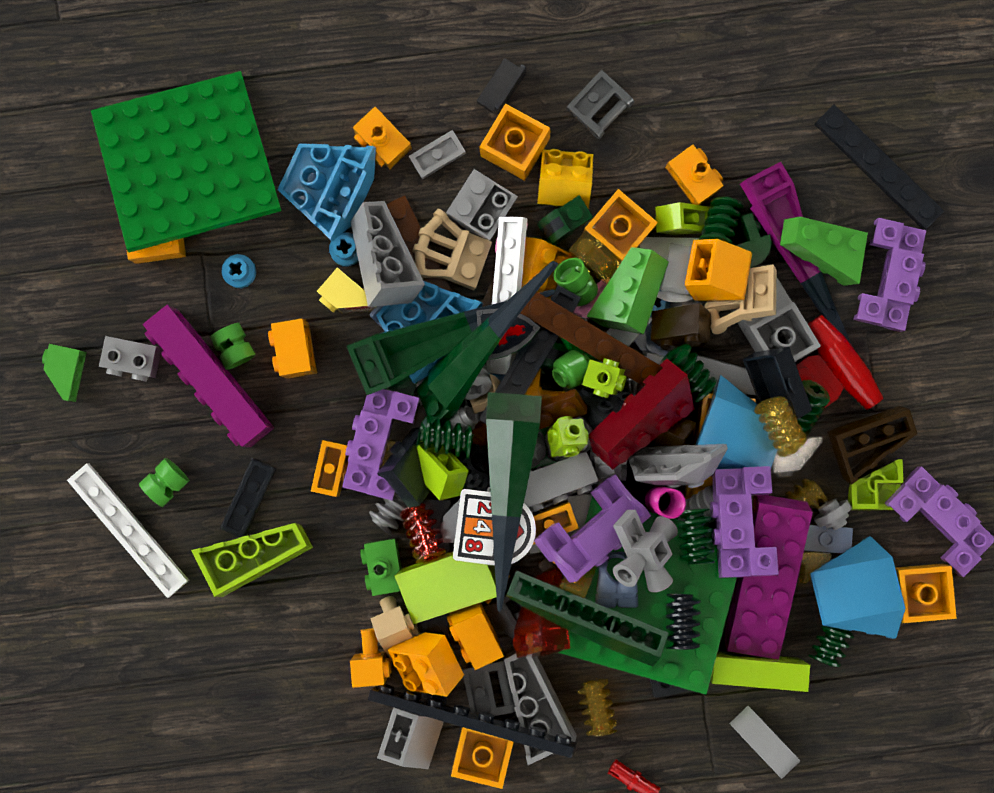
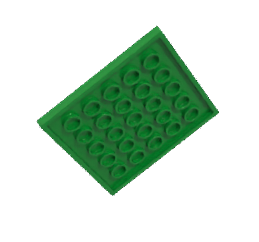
[91,71,281,253]
[550,496,737,695]

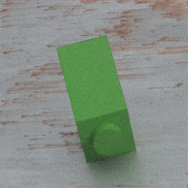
[42,344,87,402]

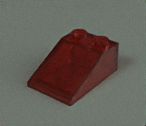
[513,568,571,658]

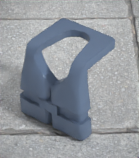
[595,552,638,608]

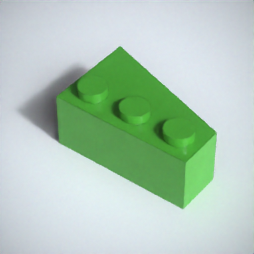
[780,217,868,286]
[586,247,669,334]

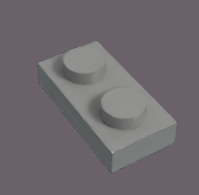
[409,130,466,179]

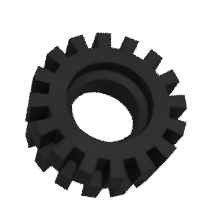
[457,444,490,492]

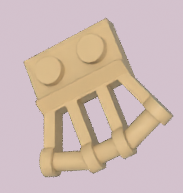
[412,209,492,290]
[704,265,777,334]

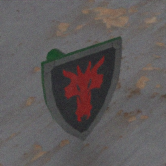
[476,309,540,360]

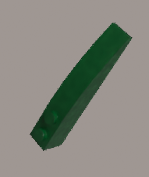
[506,571,669,667]

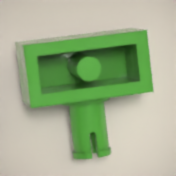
[361,538,402,596]

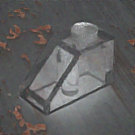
[771,436,823,478]

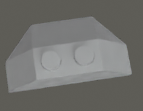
[628,444,728,488]

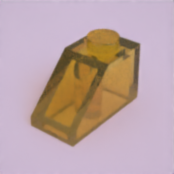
[569,231,622,285]

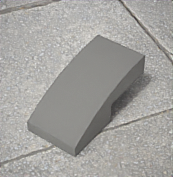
[662,243,692,295]

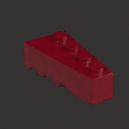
[589,358,694,470]

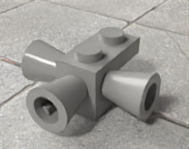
[613,510,678,592]

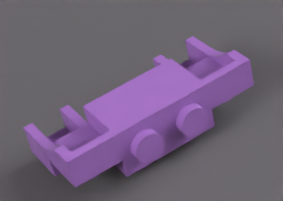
[853,218,926,332]
[342,389,420,501]
[710,466,779,578]
[885,466,994,577]
[534,474,651,583]

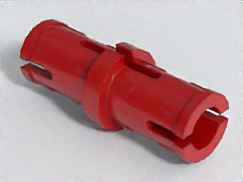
[607,759,660,793]

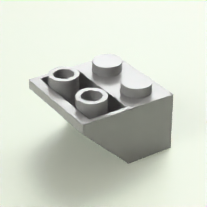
[446,169,518,241]
[377,707,444,769]

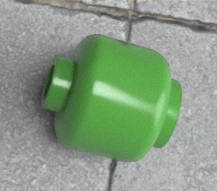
[552,350,590,389]

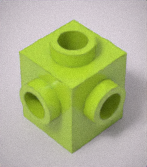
[582,358,627,398]
[547,416,589,457]

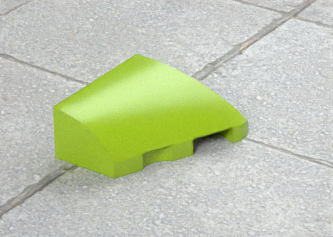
[848,459,904,510]

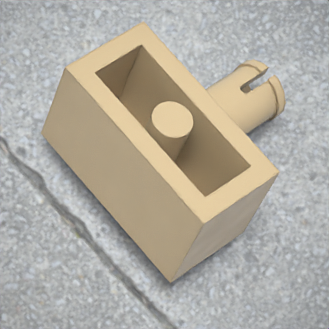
[370,596,420,662]

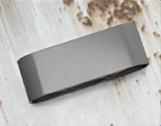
[729,706,800,779]

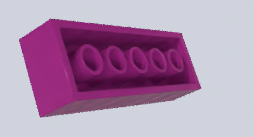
[142,305,275,447]
[724,495,813,660]

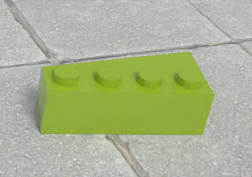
[191,523,313,597]

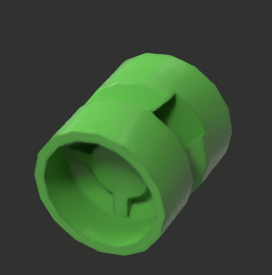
[553,258,598,306]
[209,323,256,370]
[139,458,189,507]

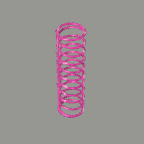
[645,486,686,519]

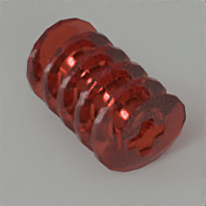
[400,504,446,563]

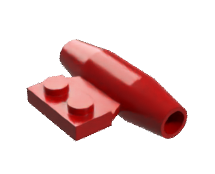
[796,315,883,410]

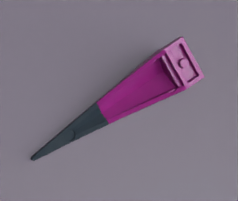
[740,162,853,347]

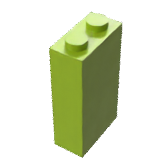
[394,551,497,624]
[710,651,810,692]

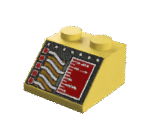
[317,268,377,314]

